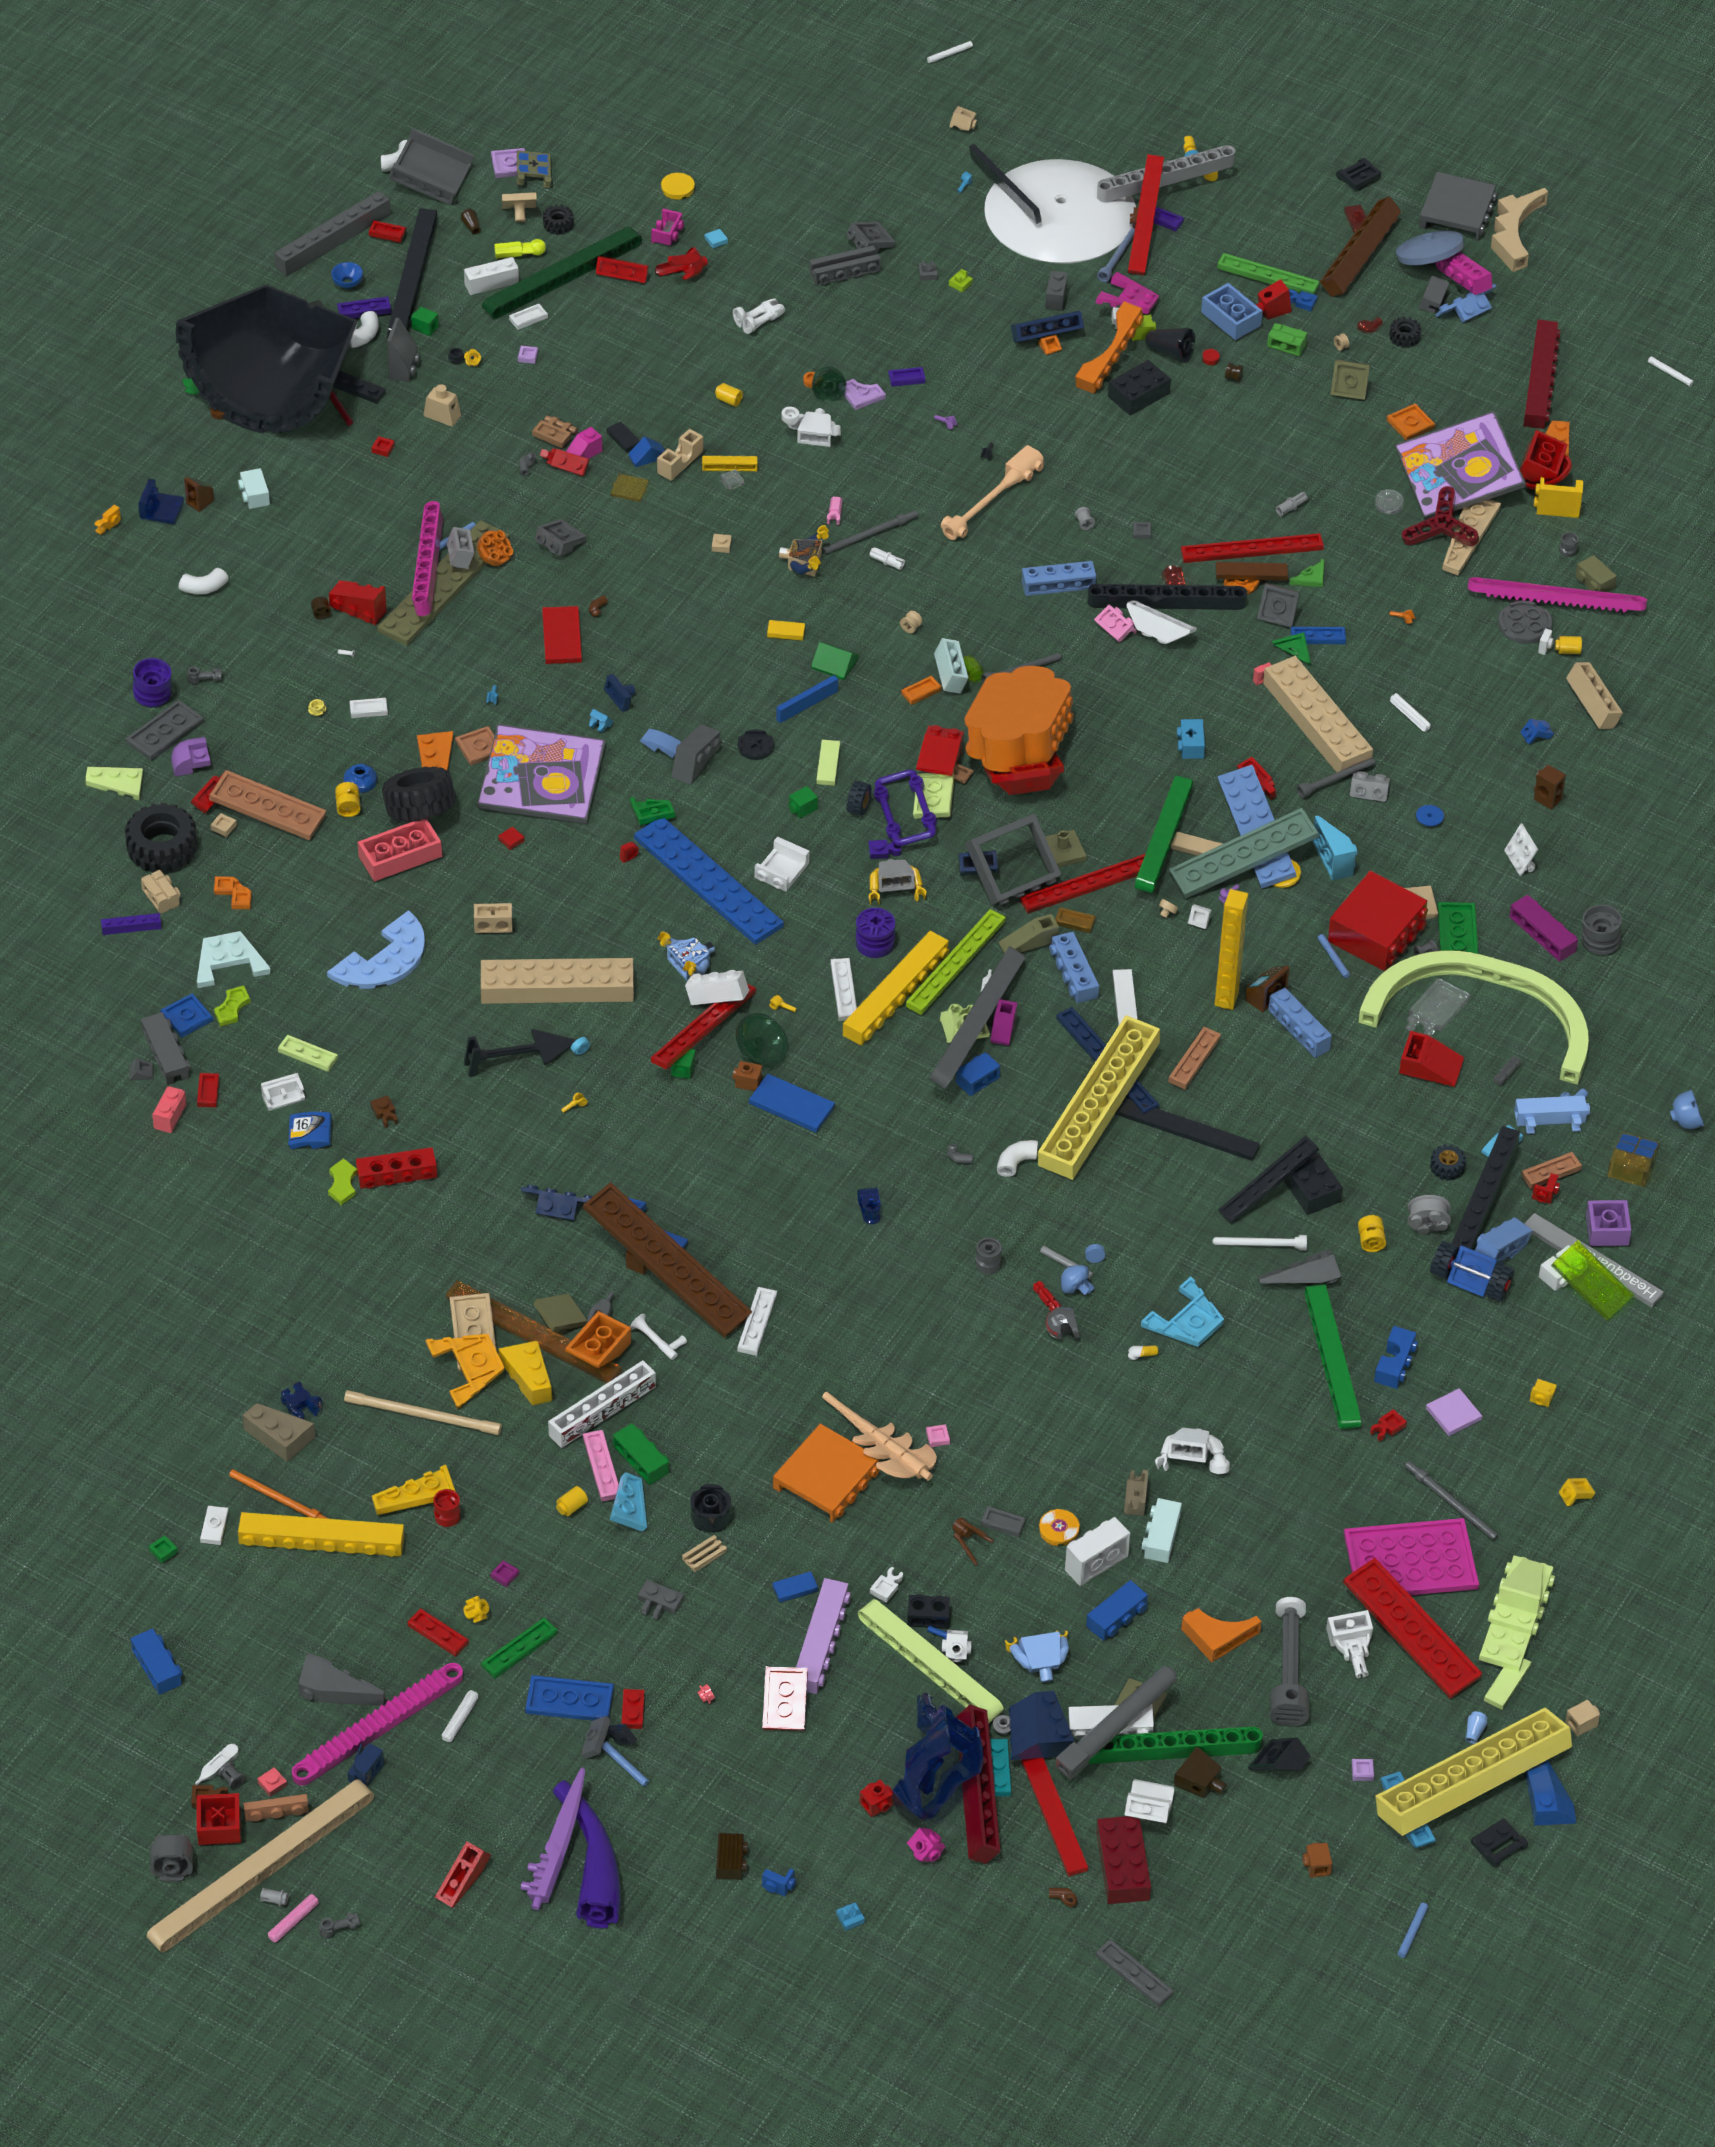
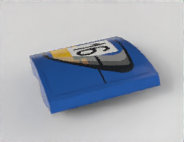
[288,1112,332,1149]

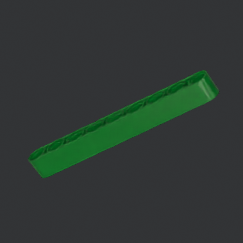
[1134,775,1194,894]
[1305,1284,1361,1430]
[1080,1726,1263,1764]

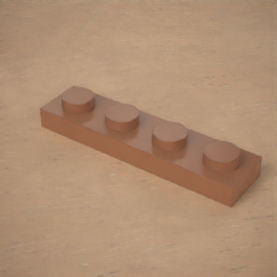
[1168,1027,1221,1089]

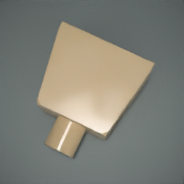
[424,385,461,427]

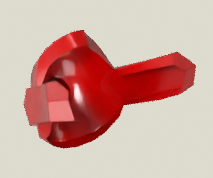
[655,247,708,280]

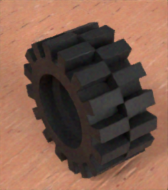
[543,204,574,235]
[1389,317,1421,348]

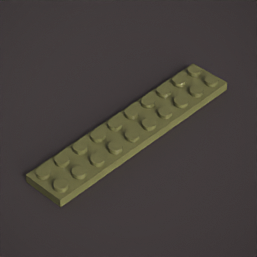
[377,520,510,646]

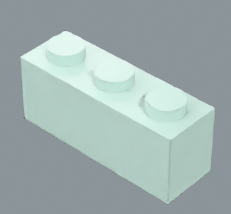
[934,638,968,694]
[1142,1498,1182,1563]

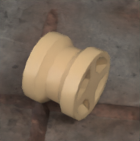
[900,611,923,633]

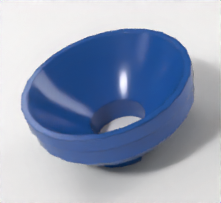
[331,262,363,289]
[344,764,377,793]

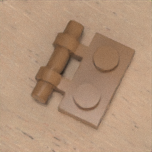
[532,415,578,448]

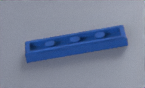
[776,675,838,723]

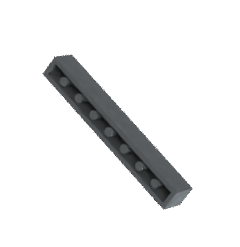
[274,191,391,277]

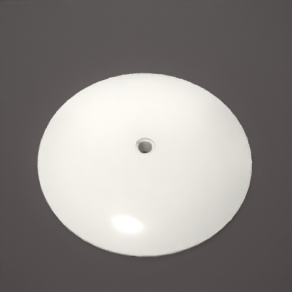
[984,159,1136,263]

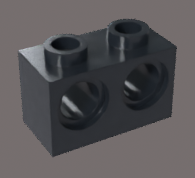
[907,1594,950,1629]

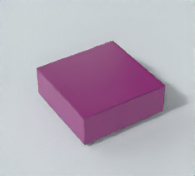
[490,1560,519,1587]

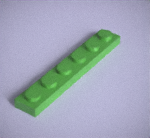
[1217,253,1319,295]

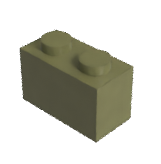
[1576,555,1617,592]

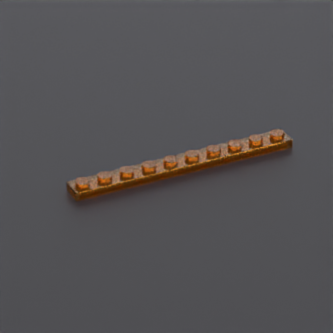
[446,1280,622,1383]

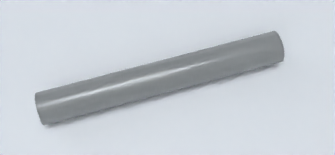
[1040,1246,1093,1280]

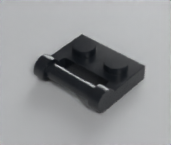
[1336,158,1381,190]
[1471,1818,1528,1867]

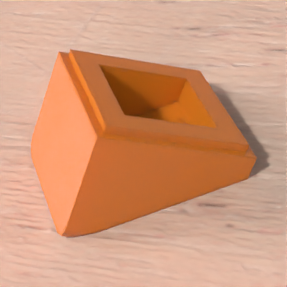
[1038,334,1062,355]

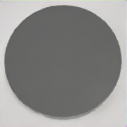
[1498,601,1552,644]

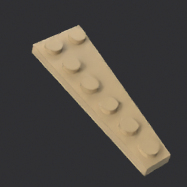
[1442,499,1501,576]

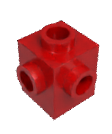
[859,1779,893,1817]

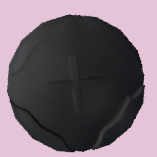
[737,729,774,760]

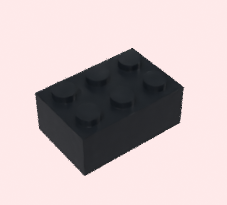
[1108,360,1171,416]
[1284,1152,1343,1215]

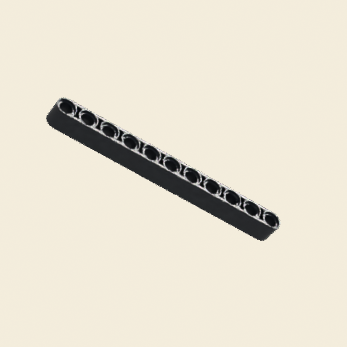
[387,208,437,339]

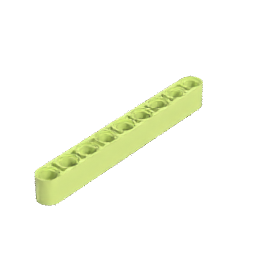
[858,1599,1004,1724]

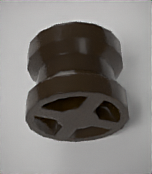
[1225,362,1243,382]
[311,597,331,619]

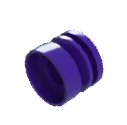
[133,658,172,707]
[855,908,895,958]

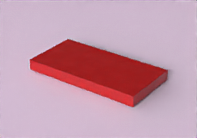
[542,606,582,664]

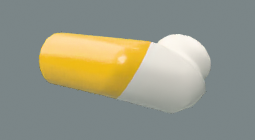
[1128,1345,1158,1360]

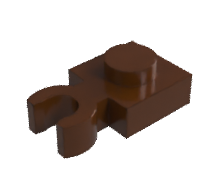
[370,1095,398,1128]
[191,1785,229,1808]

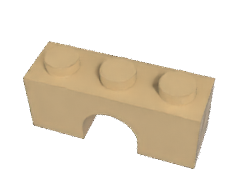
[657,429,703,481]

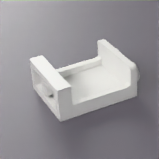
[754,837,810,892]
[1125,1779,1175,1823]

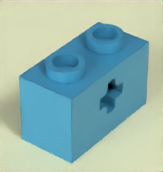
[1177,719,1205,759]

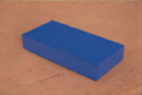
[772,1571,818,1603]

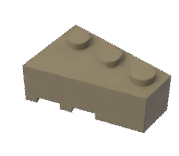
[242,1403,315,1462]

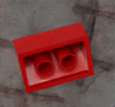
[1520,430,1568,482]

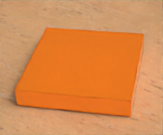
[1387,403,1436,441]

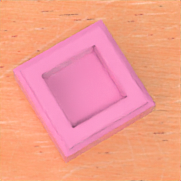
[926,1424,950,1447]

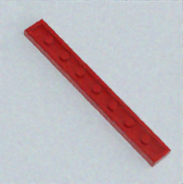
[1128,154,1164,275]
[1180,533,1324,563]
[1020,854,1145,914]
[651,983,756,1070]
[1020,1758,1088,1876]

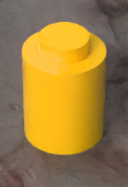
[715,383,743,407]
[1555,636,1582,655]
[556,1486,588,1516]

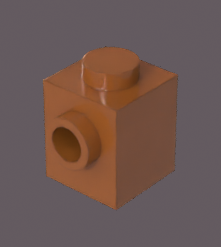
[732,1061,762,1091]
[1302,1843,1332,1878]

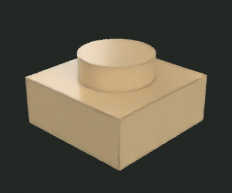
[712,534,731,553]
[210,813,237,837]

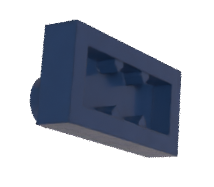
[604,674,635,712]

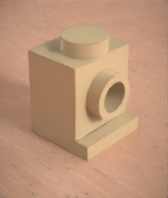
[949,106,977,131]

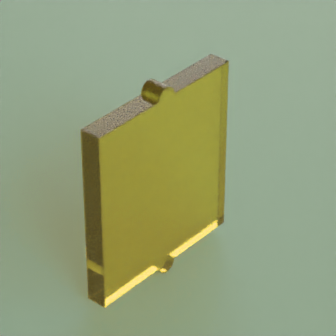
[611,474,649,502]

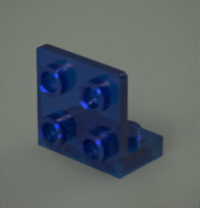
[138,479,184,524]

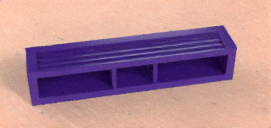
[101,913,161,935]

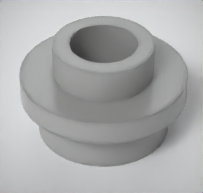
[993,1715,1011,1736]

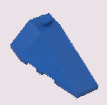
[1525,1760,1576,1826]

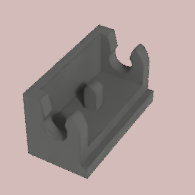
[1418,276,1449,313]

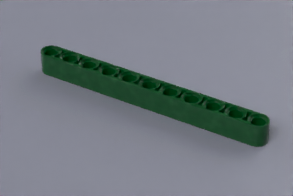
[482,226,642,319]

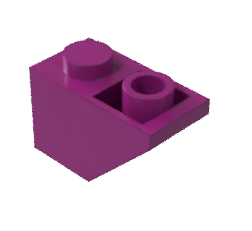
[990,999,1018,1046]

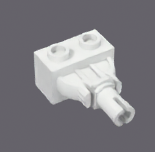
[1326,1610,1373,1678]

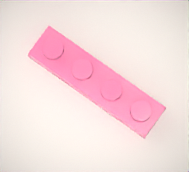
[583,1430,619,1502]

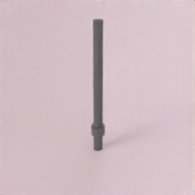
[822,510,918,555]
[1405,1460,1499,1541]

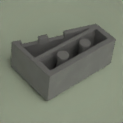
[671,724,721,785]

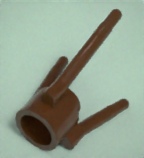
[952,1517,994,1566]

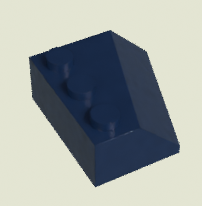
[1009,1691,1074,1760]

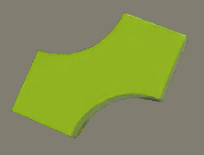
[214,985,250,1027]
[328,1158,357,1205]

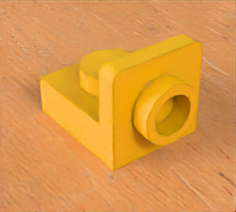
[1530,1379,1557,1407]
[1559,1478,1595,1506]

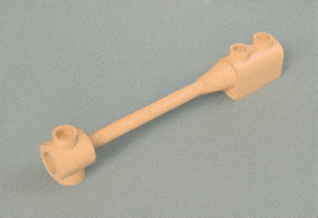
[941,445,1044,540]

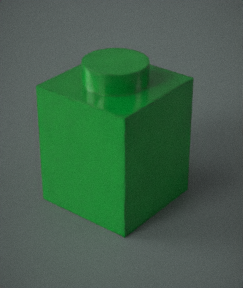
[411,307,439,336]
[788,786,818,819]
[671,1049,695,1079]

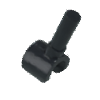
[980,442,994,460]

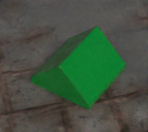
[811,642,859,680]

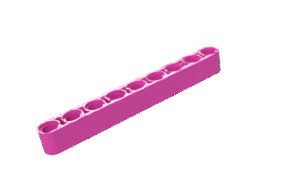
[412,501,443,616]

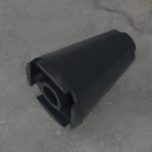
[1145,328,1195,362]

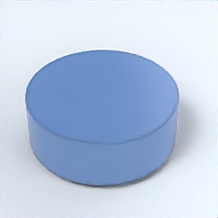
[1085,1244,1105,1263]

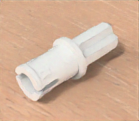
[870,547,905,570]

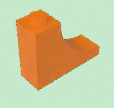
[1181,1608,1262,1662]

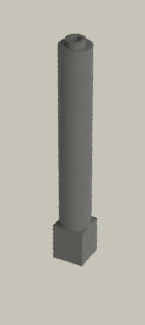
[1056,1666,1177,1780]

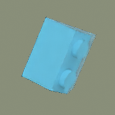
[1312,816,1357,881]

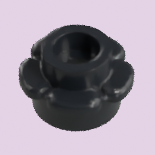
[448,348,465,364]

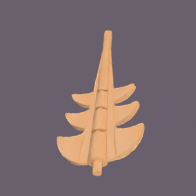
[822,1392,937,1481]

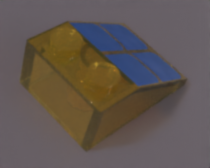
[1607,1132,1660,1187]

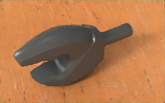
[587,1291,614,1323]

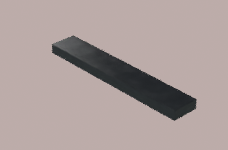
[1218,1135,1319,1225]

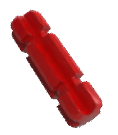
[1033,1281,1061,1311]

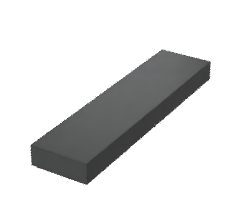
[1096,1939,1174,2008]

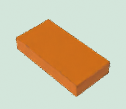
[901,676,942,705]

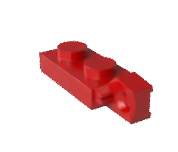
[539,448,590,477]
[1237,756,1277,800]
[191,773,224,814]

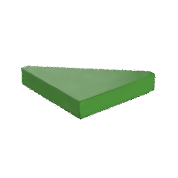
[1289,559,1324,587]

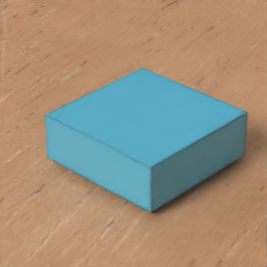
[705,229,728,249]

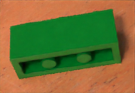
[613,1423,669,1485]

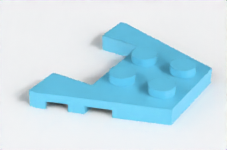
[1141,1277,1224,1347]

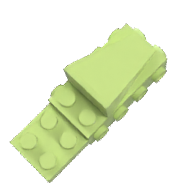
[1479,1555,1555,1672]

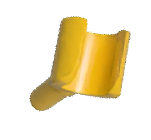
[769,995,797,1012]
[561,1093,588,1113]

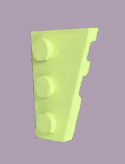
[85,767,143,801]

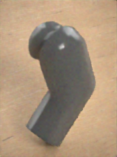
[519,452,536,476]
[946,1144,973,1164]

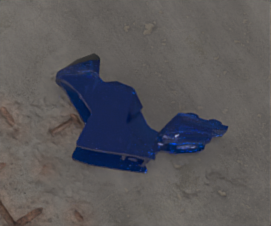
[892,1693,983,1821]

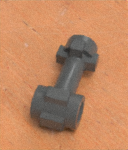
[187,666,221,684]
[319,1913,360,1938]

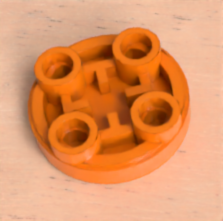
[477,530,513,566]

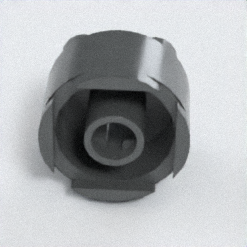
[150,1834,193,1882]

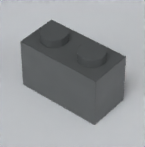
[1045,270,1068,311]

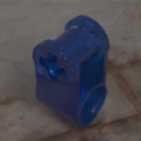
[857,1187,881,1224]

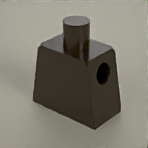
[1174,1747,1227,1798]

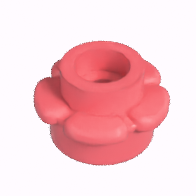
[698,1684,715,1704]

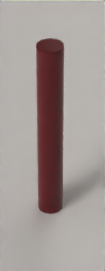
[329,390,353,426]

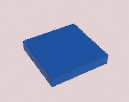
[160,993,213,1038]

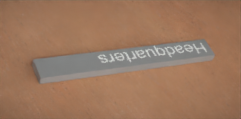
[1524,1213,1664,1308]

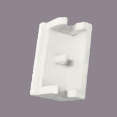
[261,1073,305,1111]

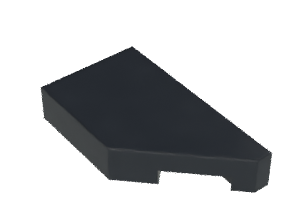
[607,1724,637,1745]

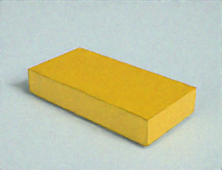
[767,620,805,641]

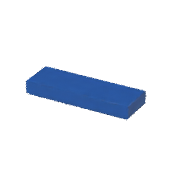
[1290,627,1346,644]

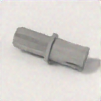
[1275,492,1308,516]

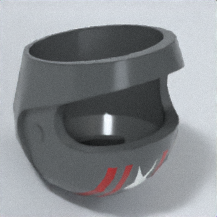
[1045,1307,1080,1340]

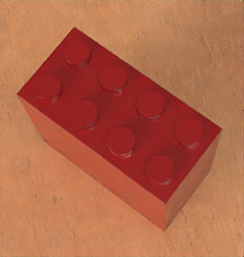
[1328,871,1428,972]

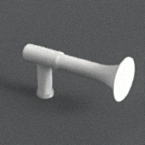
[630,1314,687,1360]

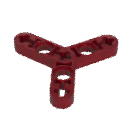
[1402,486,1479,546]

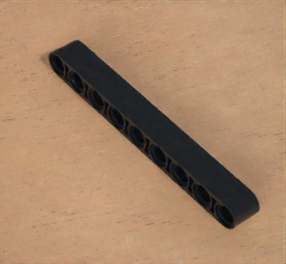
[1087,584,1247,610]

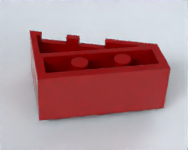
[329,580,387,625]

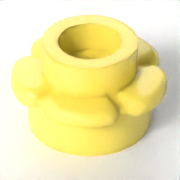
[308,699,326,716]

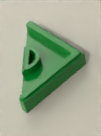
[1272,632,1312,665]

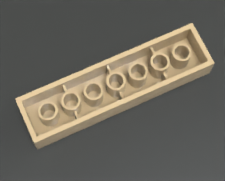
[1263,656,1373,772]
[481,958,633,1004]

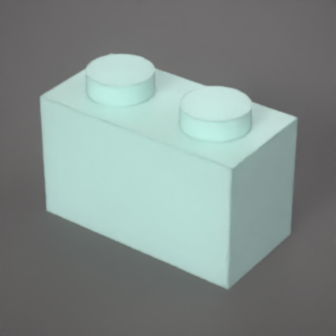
[238,468,270,509]

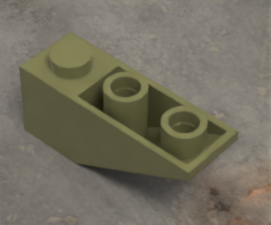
[999,914,1059,954]

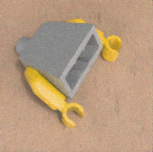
[869,859,926,905]

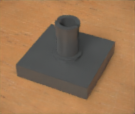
[1257,583,1300,627]

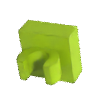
[949,269,973,292]

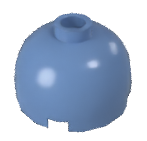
[1670,1090,1704,1129]

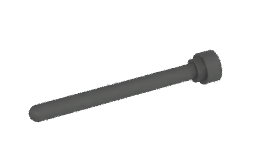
[981,653,1062,683]
[1296,758,1376,799]

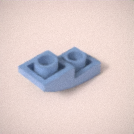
[640,729,681,758]

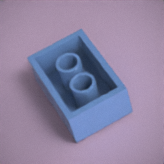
[1201,283,1262,340]

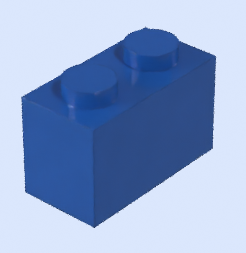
[956,1052,1000,1096]

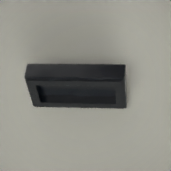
[606,421,640,453]

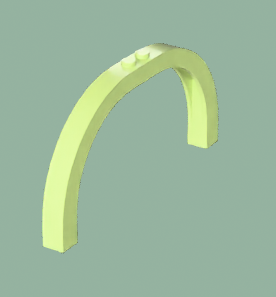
[1358,951,1589,1085]

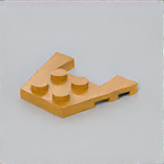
[426,1334,504,1409]

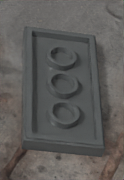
[126,700,205,761]

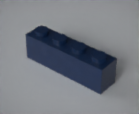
[1010,311,1084,342]

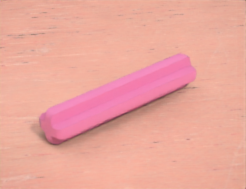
[268,1894,319,1942]

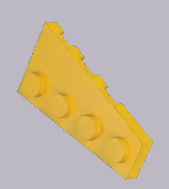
[372,1464,456,1515]

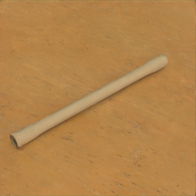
[344,1390,502,1436]

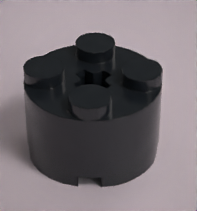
[690,1484,731,1531]

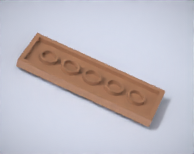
[209,770,326,841]

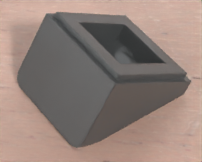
[129,1058,153,1080]

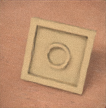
[502,192,536,222]

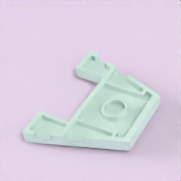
[197,931,270,988]

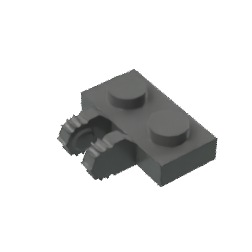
[638,1580,684,1620]

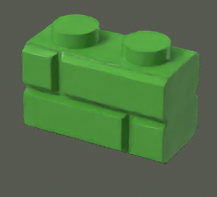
[1267,323,1308,357]

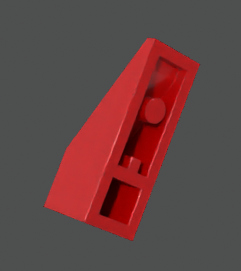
[435,1841,491,1908]

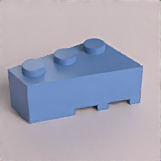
[1475,1217,1532,1266]

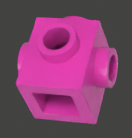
[907,1828,945,1862]

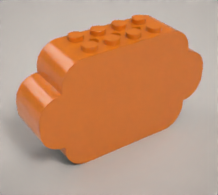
[965,666,1073,772]

